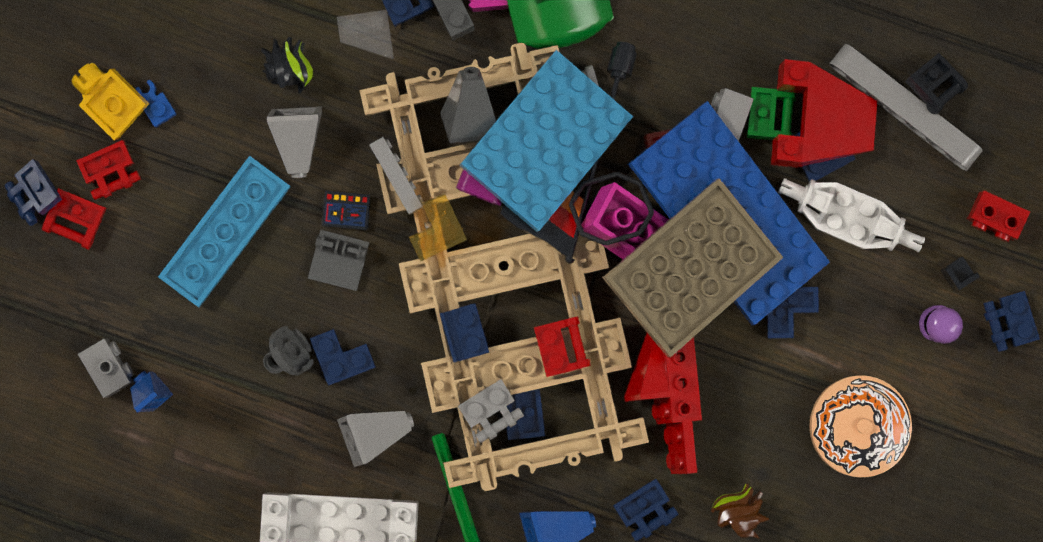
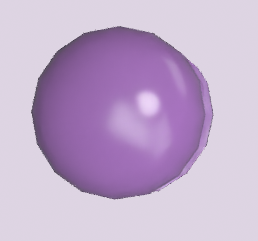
[919,305,963,344]

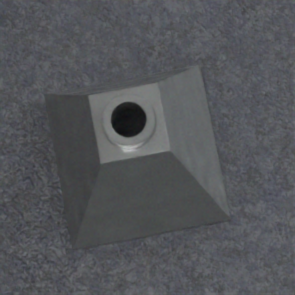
[441,67,496,143]

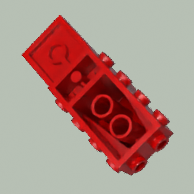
[625,333,702,474]

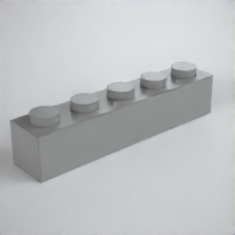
[370,137,424,215]

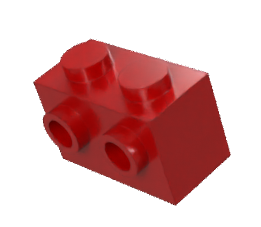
[967,190,1030,243]

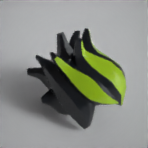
[261,37,313,94]

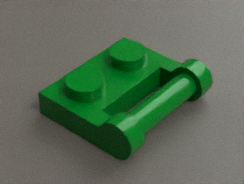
[747,87,797,140]

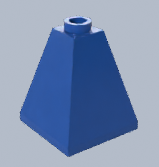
[519,512,596,542]

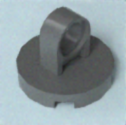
[263,326,313,376]

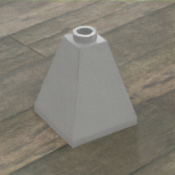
[267,107,322,178]
[337,411,414,467]

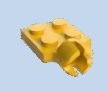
[72,63,150,140]

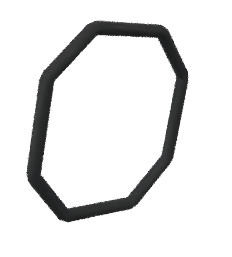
[569,172,654,245]

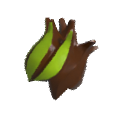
[711,484,769,539]

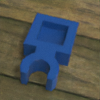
[136,80,177,128]

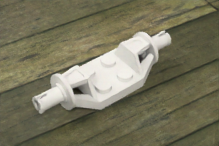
[778,178,925,253]

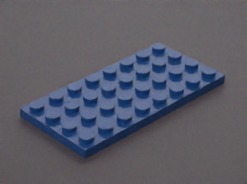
[628,101,830,325]

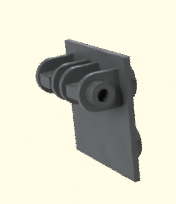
[308,230,370,291]

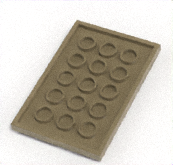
[603,178,783,357]

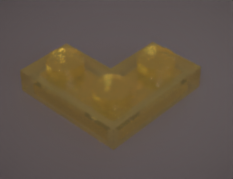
[409,192,467,262]

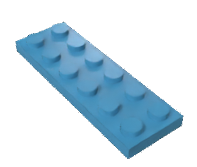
[158,156,291,308]

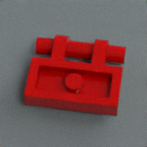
[76,140,141,200]

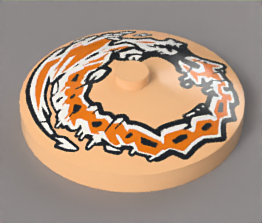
[810,376,912,477]

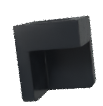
[940,256,980,291]

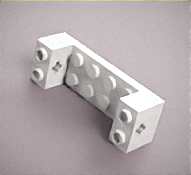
[260,492,419,542]

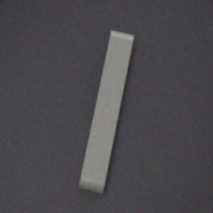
[829,44,983,171]

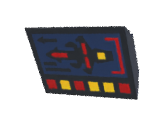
[322,191,370,230]

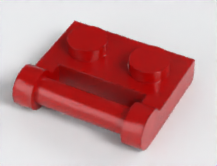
[42,188,107,250]
[534,316,591,377]

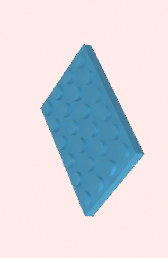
[459,50,633,232]

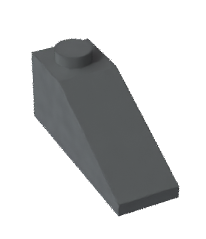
[432,0,475,41]

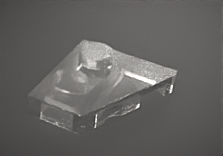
[337,10,394,59]

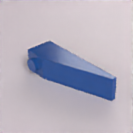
[130,371,173,413]

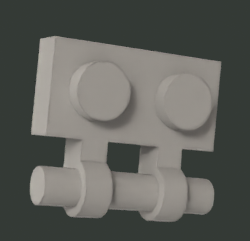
[458,379,524,443]

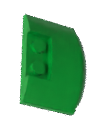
[506,0,614,49]

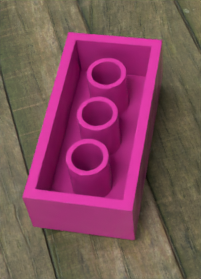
[582,182,669,259]

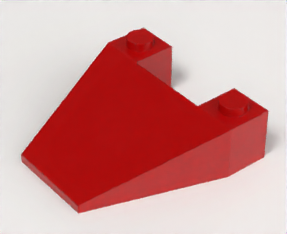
[771,59,877,167]

